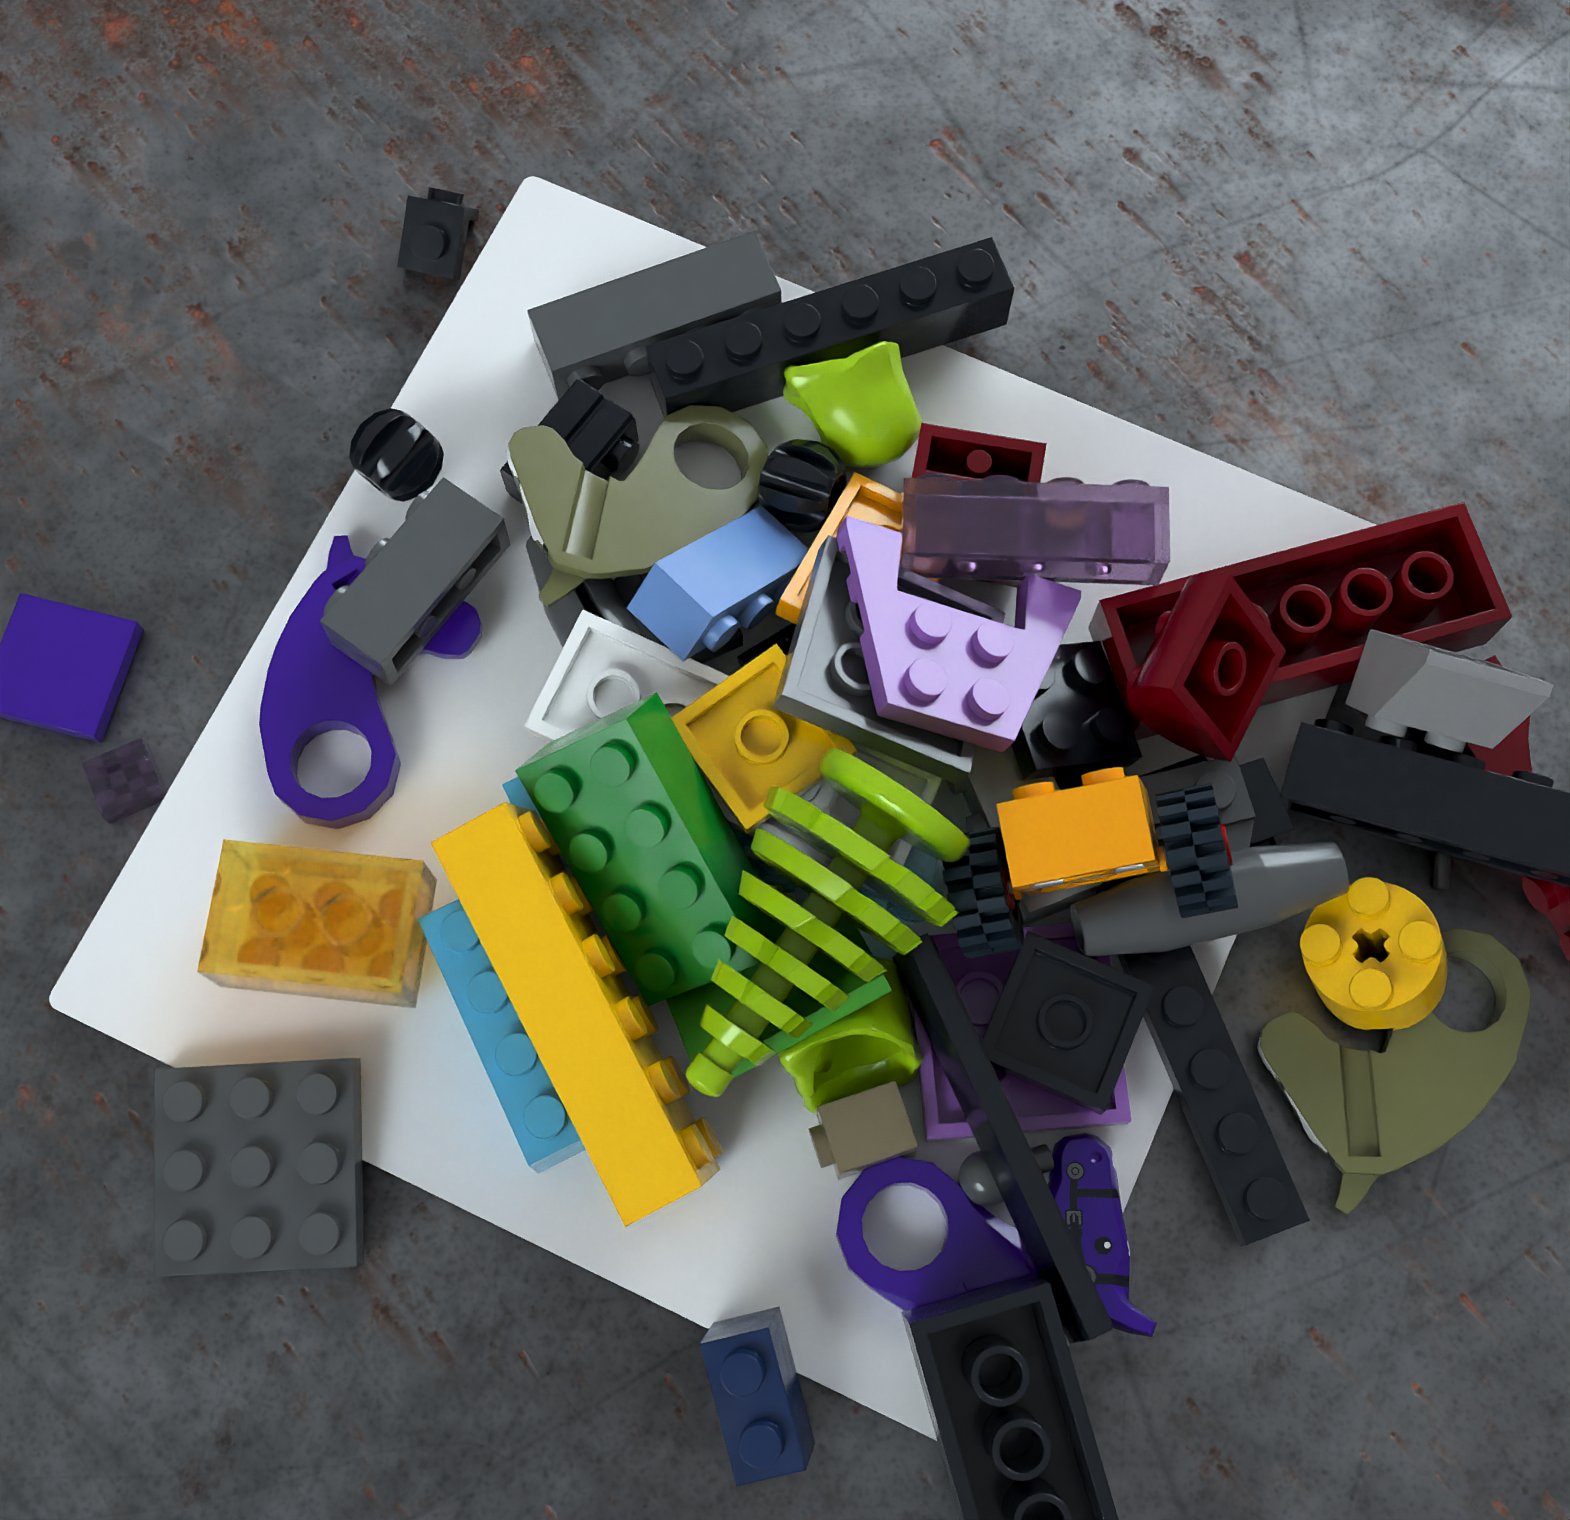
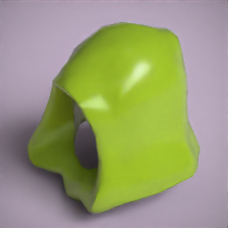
[783,341,923,469]
[779,956,924,1113]

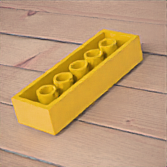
[430,802,722,1227]

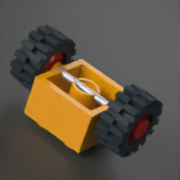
[942,767,1239,959]

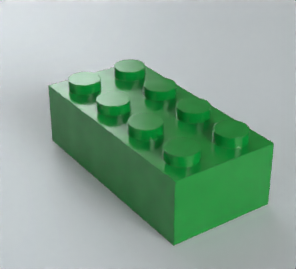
[515,692,785,1006]

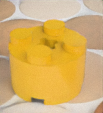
[1300,877,1448,1031]

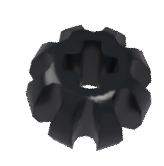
[349,408,444,502]
[758,439,847,532]

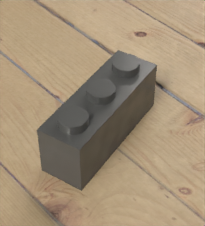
[320,477,510,687]

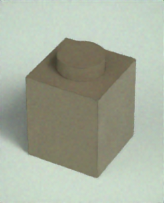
[808,1080,919,1180]

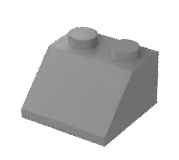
[1345,629,1554,753]

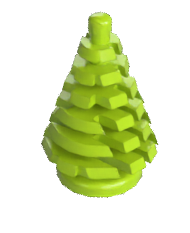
[686,748,970,1097]

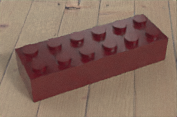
[1088,502,1512,740]

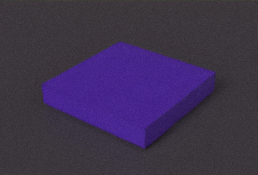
[0,593,144,743]

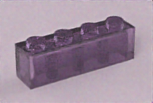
[899,473,1170,586]

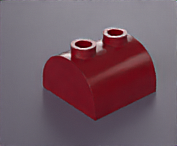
[1126,572,1286,762]

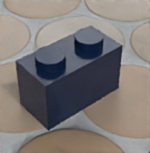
[700,1307,815,1487]

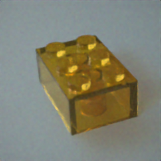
[197,839,437,1008]

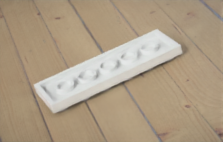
[524,610,943,895]

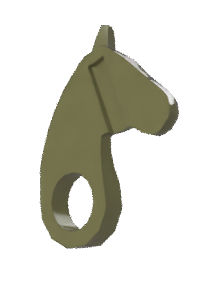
[506,405,768,608]
[1257,927,1531,1215]

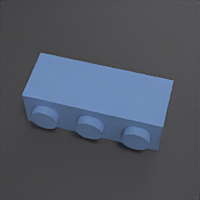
[627,505,809,662]

